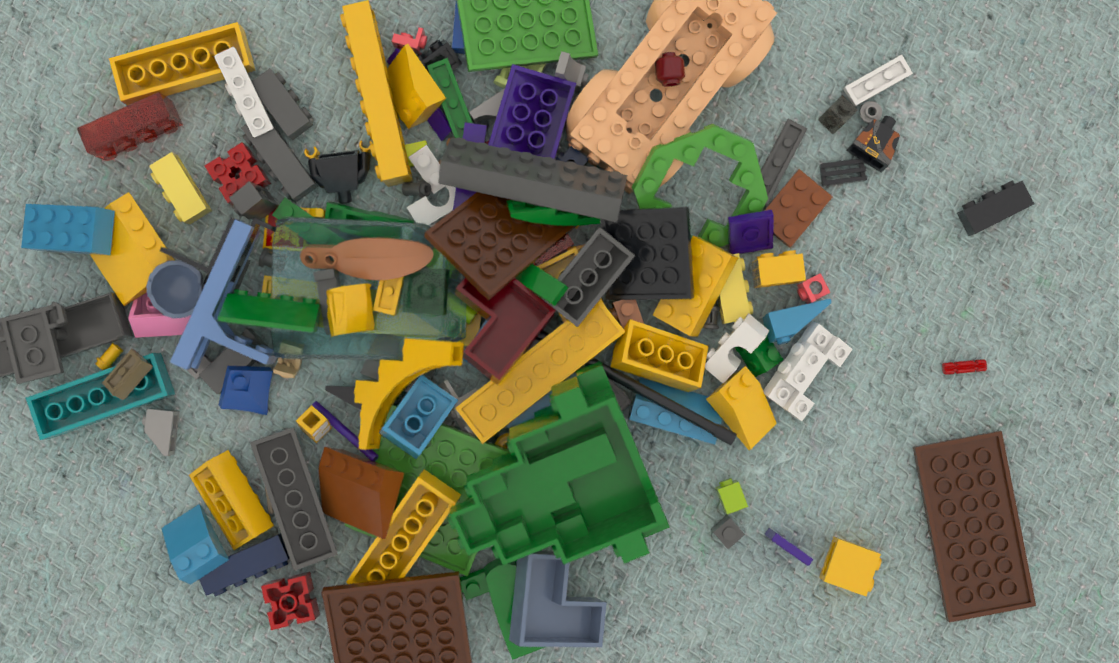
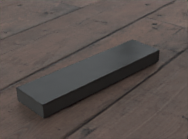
[761,118,808,206]

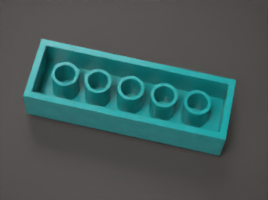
[26,353,176,440]

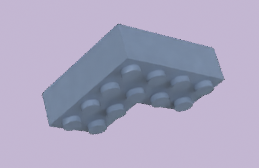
[509,550,607,647]

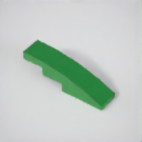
[507,200,600,226]
[516,264,568,306]

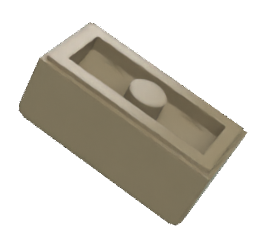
[102,348,153,400]

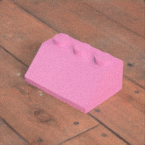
[128,287,204,338]

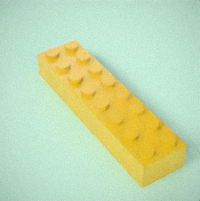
[340,0,413,187]

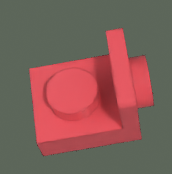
[392,27,427,54]

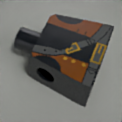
[846,116,900,172]

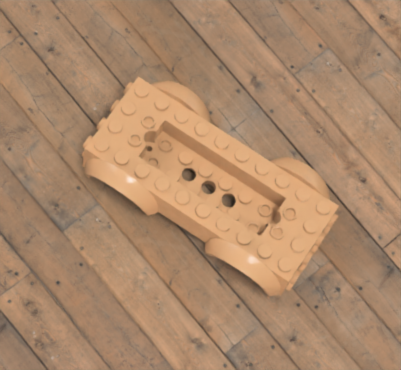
[565,0,777,194]

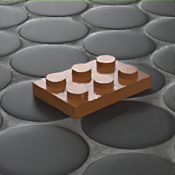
[764,169,833,248]

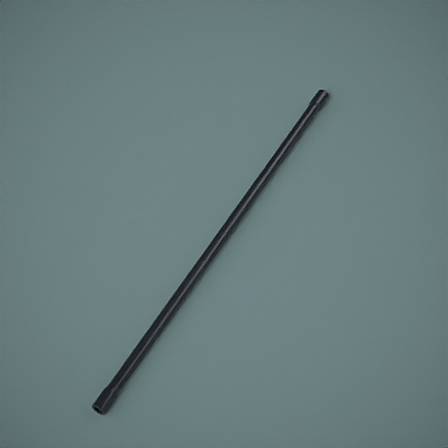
[362,235,737,446]

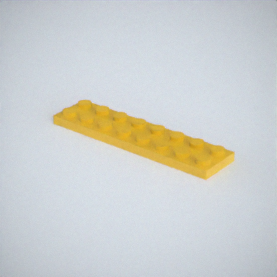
[455,300,625,444]

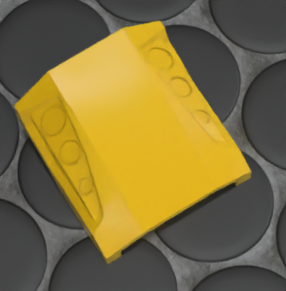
[326,283,375,337]

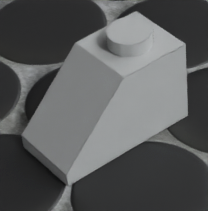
[142,408,180,456]

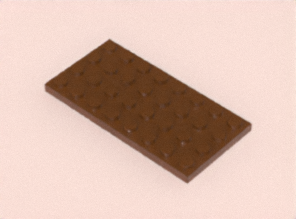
[913,431,1036,623]

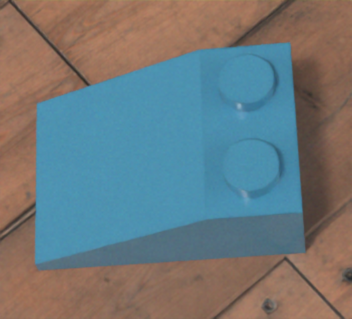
[379,375,458,459]
[161,504,229,584]

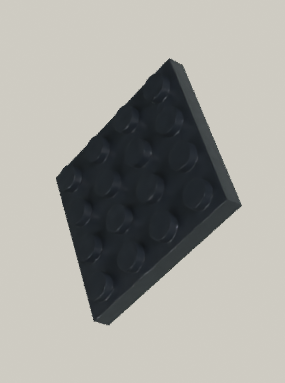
[601,207,694,300]

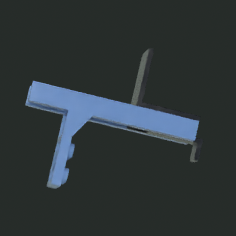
[160,218,278,370]

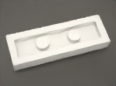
[843,55,913,107]

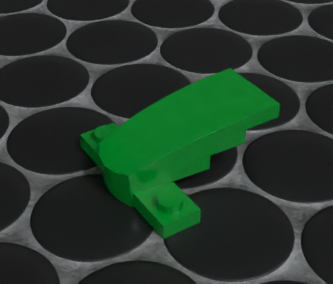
[460,550,545,660]

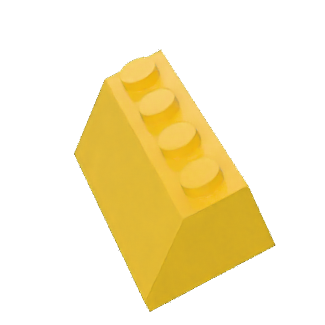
[610,319,709,392]
[189,450,274,550]

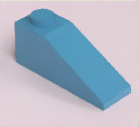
[762,299,832,345]

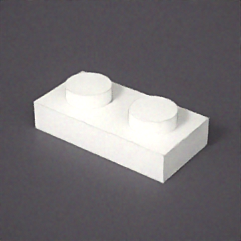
[408,145,445,194]

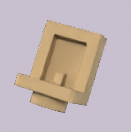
[273,340,305,378]

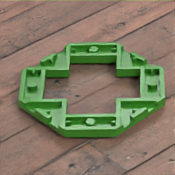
[632,123,768,248]

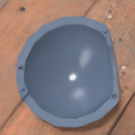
[146,260,203,318]

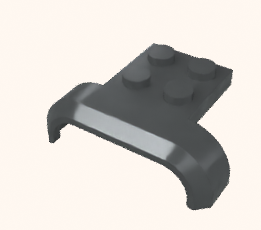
[0,302,68,384]

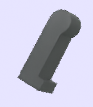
[313,269,341,335]

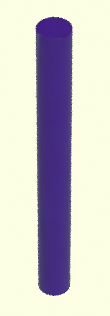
[312,401,379,462]

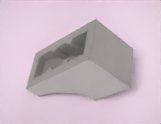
[555,51,589,93]
[469,88,505,124]

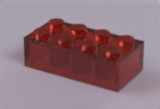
[77,92,183,161]

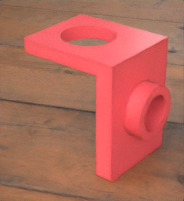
[797,273,830,304]

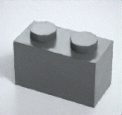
[229,181,279,220]

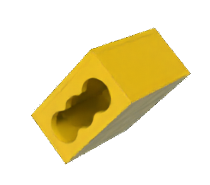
[819,536,882,596]

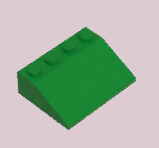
[218,289,321,333]

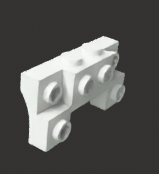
[763,321,853,421]

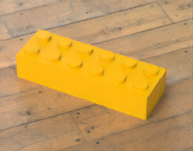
[109,22,256,106]
[346,469,461,584]

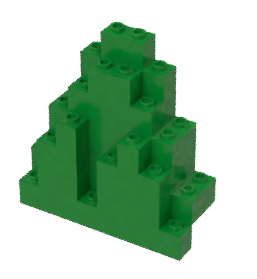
[448,361,670,565]

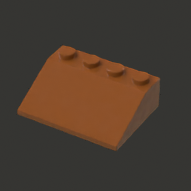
[318,447,404,539]

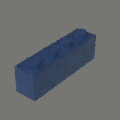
[199,533,290,596]

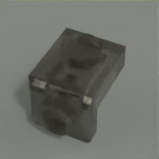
[818,95,858,134]

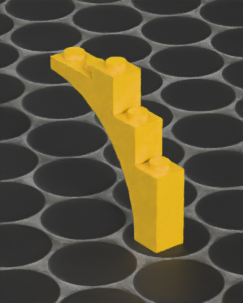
[354,338,464,450]

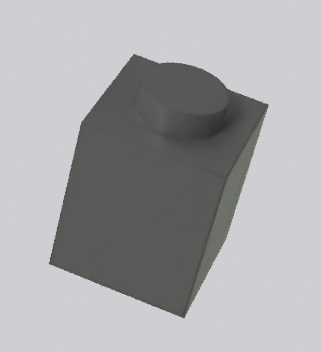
[711,515,745,549]

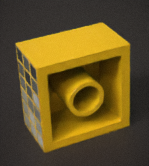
[751,250,806,288]

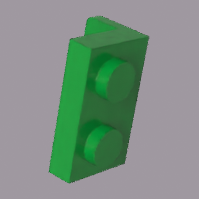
[735,336,783,377]

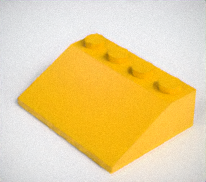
[90,192,175,306]

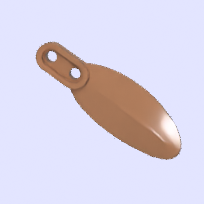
[300,237,434,280]

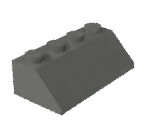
[542,227,635,327]

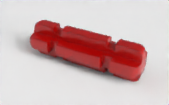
[942,359,987,375]

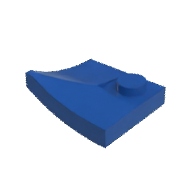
[219,366,273,415]

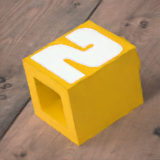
[296,405,332,443]

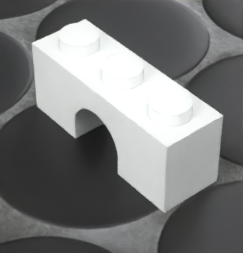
[407,185,456,232]
[705,313,769,384]

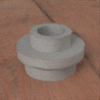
[859,101,882,123]

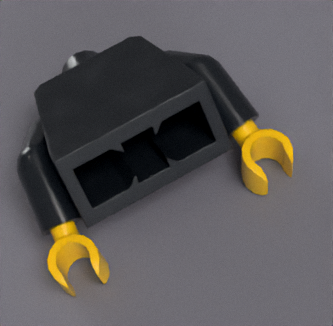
[304,140,372,204]

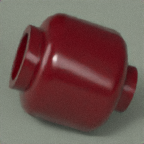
[655,52,685,87]

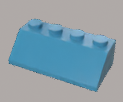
[628,377,722,445]

